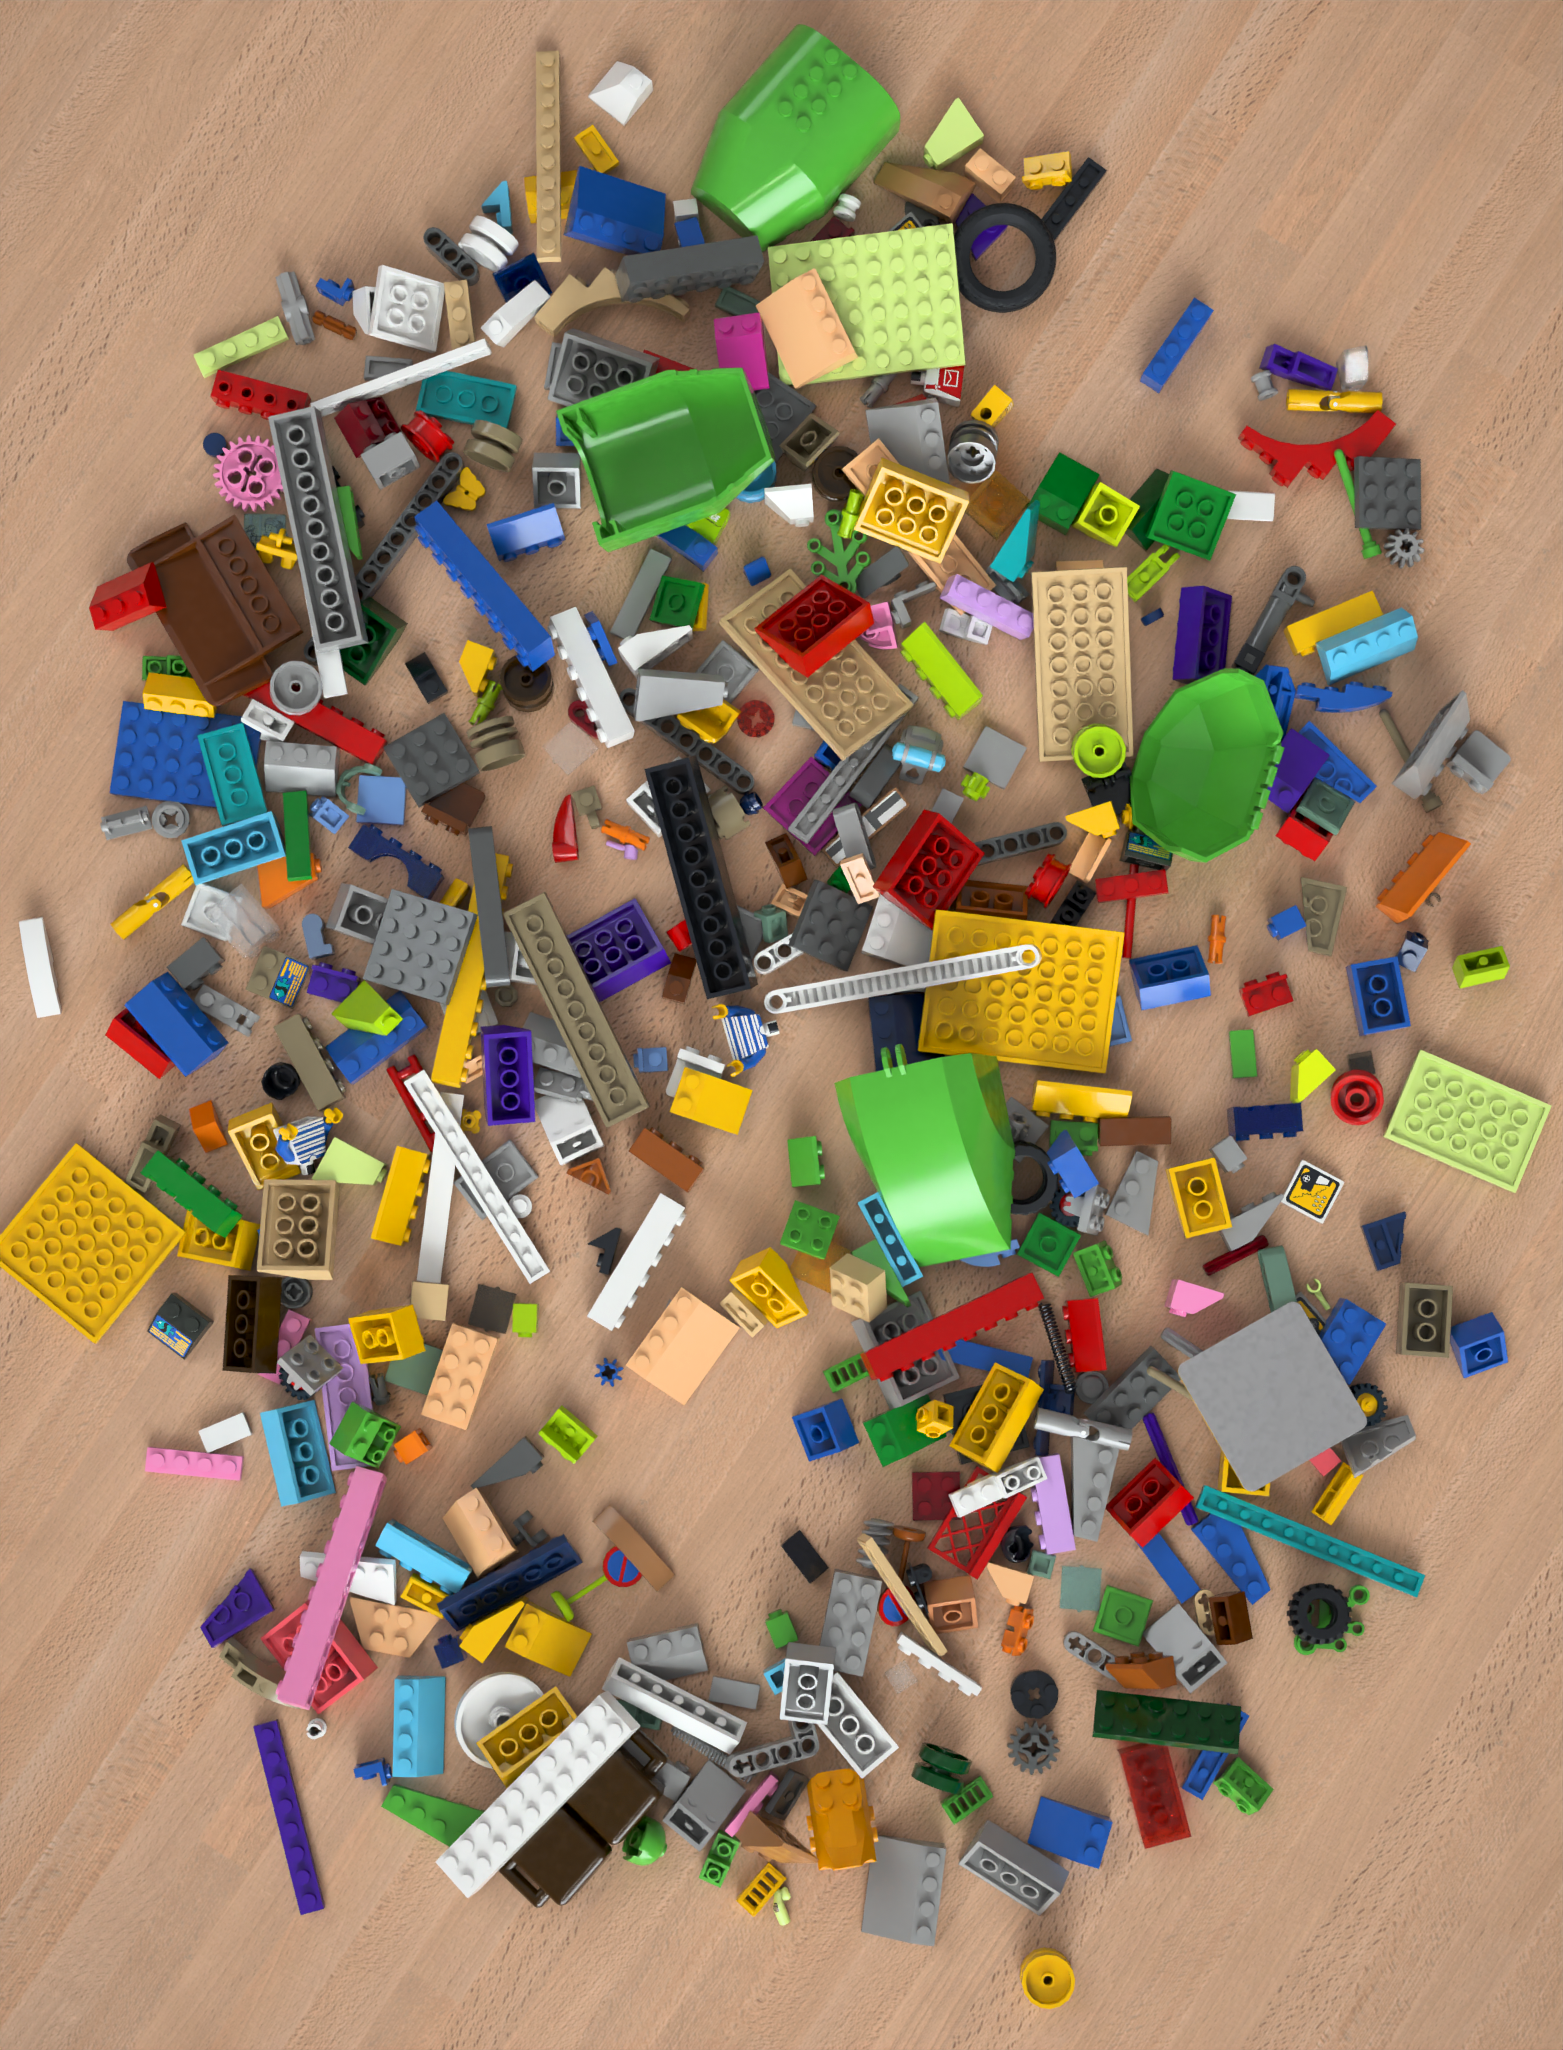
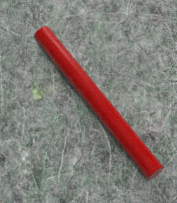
[1122,864,1139,959]

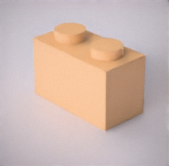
[964,148,1016,203]

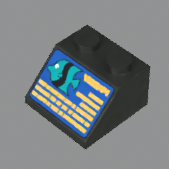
[1119,829,1173,871]
[147,1293,214,1360]

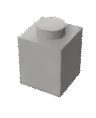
[1209,1135,1248,1174]

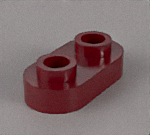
[568,700,599,739]

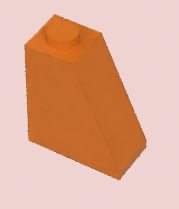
[257,853,322,909]

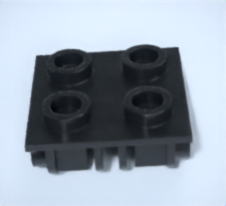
[1081,762,1132,815]
[906,1562,932,1613]

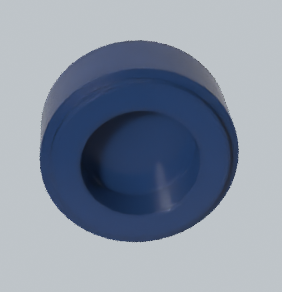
[203,433,228,458]
[1140,608,1165,626]

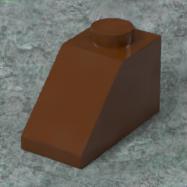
[765,833,808,889]
[662,953,697,1005]

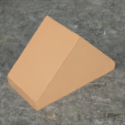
[771,884,808,920]

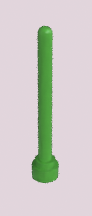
[1334,449,1382,559]

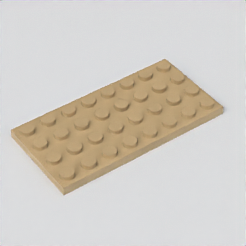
[1031,567,1134,762]
[719,569,914,761]

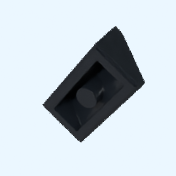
[781,1530,829,1584]

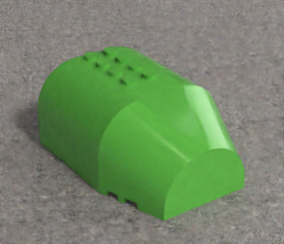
[691,24,901,253]
[556,368,775,553]

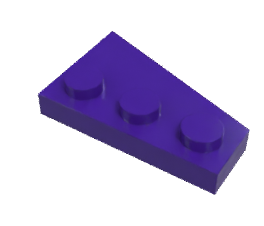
[955,193,1008,261]
[200,1568,275,1648]

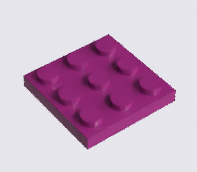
[763,757,862,856]

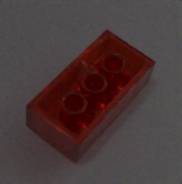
[1117,1743,1192,1849]

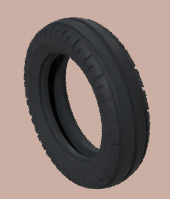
[954,203,1056,313]

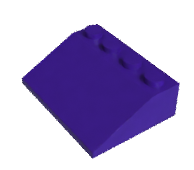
[567,898,671,1002]

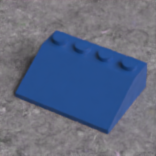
[563,166,666,256]

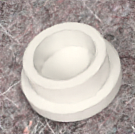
[509,1194,532,1218]

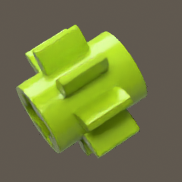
[961,772,990,801]

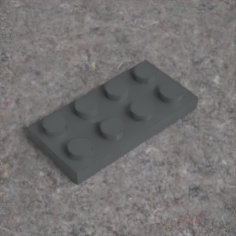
[1084,1346,1181,1430]

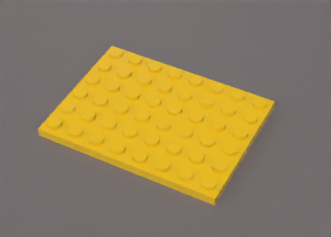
[917,909,1124,1073]

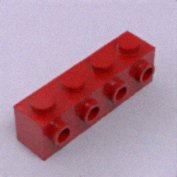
[210,370,311,420]

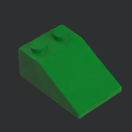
[1026,452,1100,536]
[862,1394,947,1467]

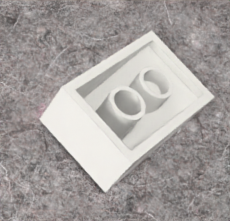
[618,625,693,679]

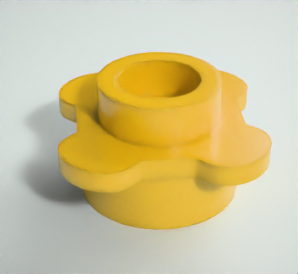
[1121,804,1135,830]
[460,1109,482,1134]

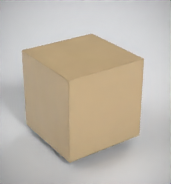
[410,1281,449,1321]

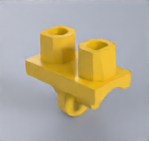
[256,528,298,570]

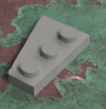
[1105,1151,1158,1236]

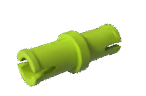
[837,489,864,539]
[468,680,502,725]

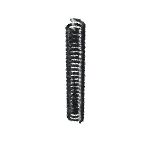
[1038,1302,1078,1394]

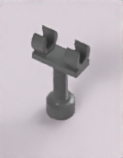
[494,1510,548,1570]

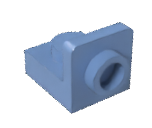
[309,796,349,834]
[633,1047,668,1073]

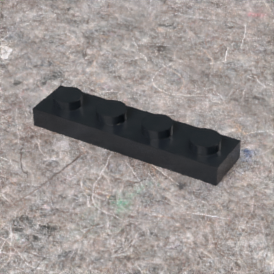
[1042,157,1107,242]

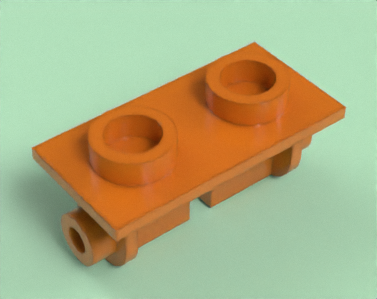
[1001,1605,1034,1656]

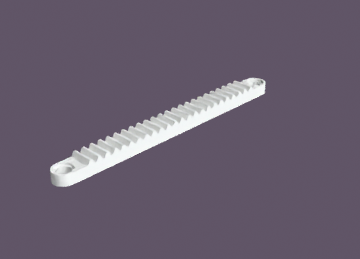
[764,944,1042,1014]

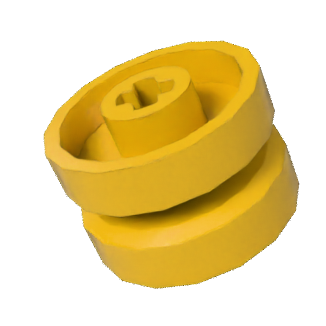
[1019,1947,1075,2009]

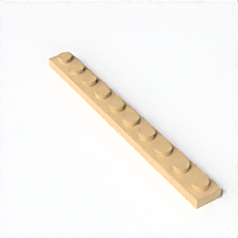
[536,51,561,263]

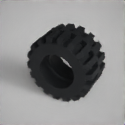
[1287,1583,1352,1645]

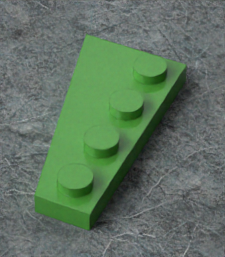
[381,1784,485,1847]

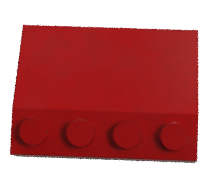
[754,574,874,678]
[873,809,985,931]

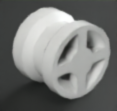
[833,194,861,222]

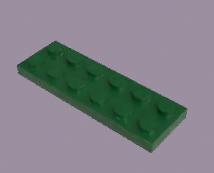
[1092,1690,1241,1754]

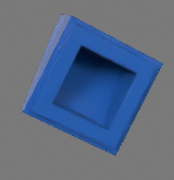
[743,556,771,586]

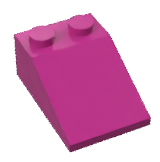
[714,312,770,390]

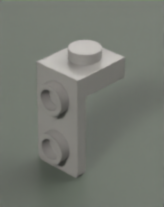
[891,581,937,629]

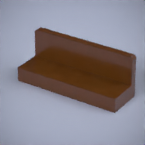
[1098,1116,1172,1146]

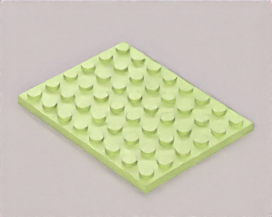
[768,223,966,387]

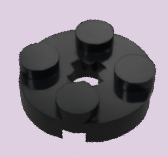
[1010,1669,1058,1719]

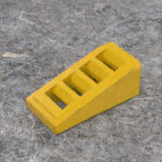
[736,1862,787,1917]

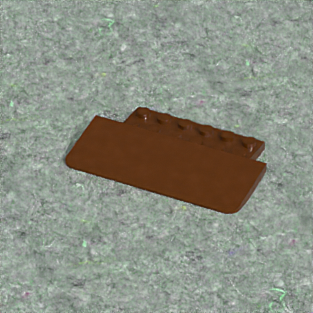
[127,514,304,706]

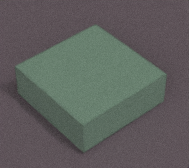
[1027,1549,1056,1579]

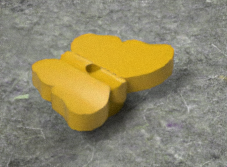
[443,467,486,511]

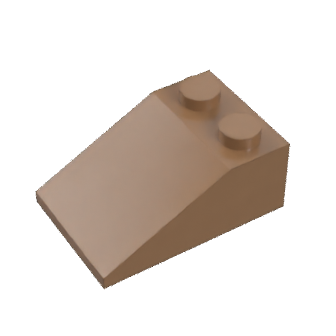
[735,1811,819,1863]

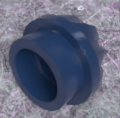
[740,792,763,815]

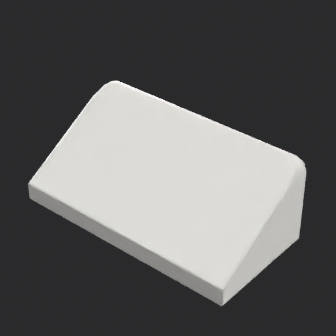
[1227,491,1275,521]

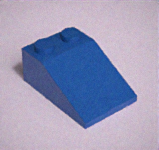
[1027,1796,1113,1869]

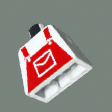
[910,365,964,407]

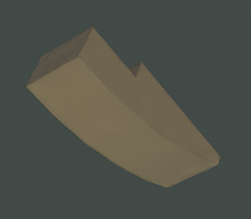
[125,1114,181,1193]

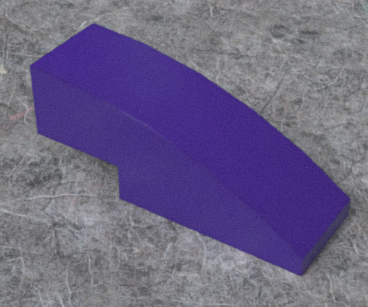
[1259,344,1338,391]

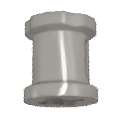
[1251,370,1278,401]

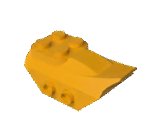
[806,1768,878,1871]

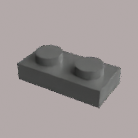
[764,1768,810,1821]

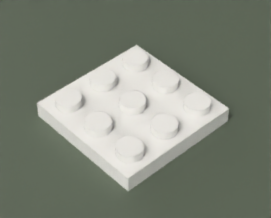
[369,265,445,353]

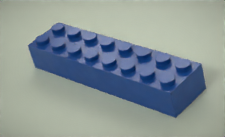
[414,501,555,672]

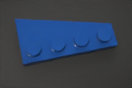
[1298,721,1377,803]
[1191,1513,1271,1605]

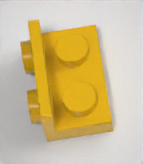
[1022,151,1072,190]

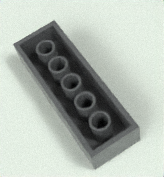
[615,235,764,303]

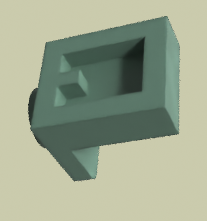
[754,904,788,943]

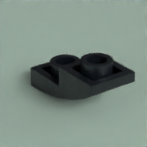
[1050,880,1097,926]

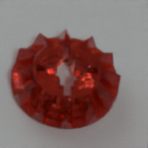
[737,700,775,738]

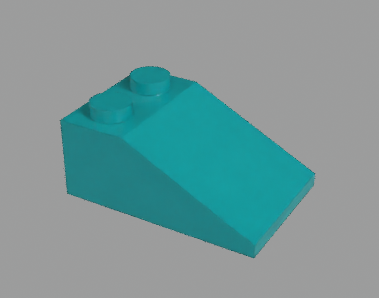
[990,500,1040,582]

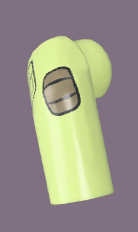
[773,1887,791,1925]

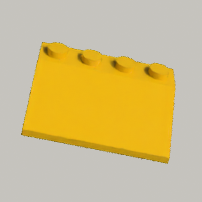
[854,457,969,564]

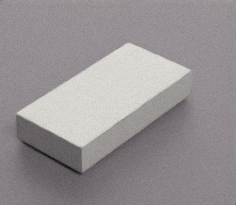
[199,1412,253,1453]

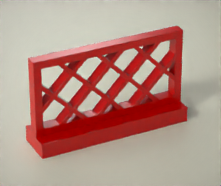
[927,1466,1027,1580]

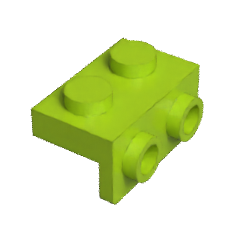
[538,1405,598,1464]

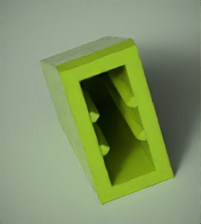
[331,980,403,1036]

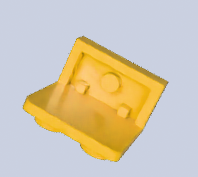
[676,699,741,743]

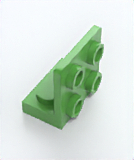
[780,1200,840,1259]

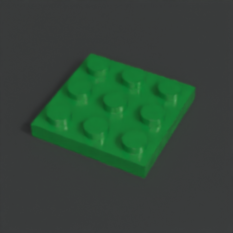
[1145,470,1236,561]

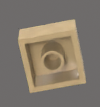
[830,1253,887,1323]

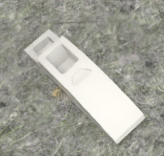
[948,1457,1047,1517]

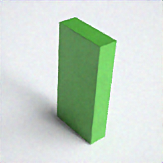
[1229,1029,1257,1078]

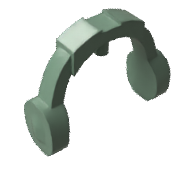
[336,763,383,815]

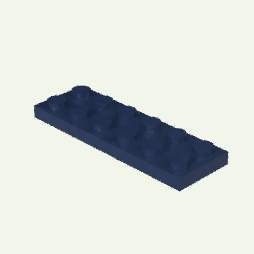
[437,1534,583,1632]

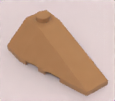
[874,162,977,225]

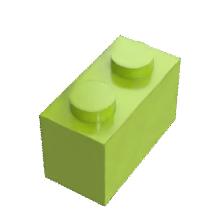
[1452,946,1510,989]

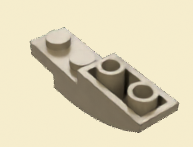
[219,1637,301,1709]

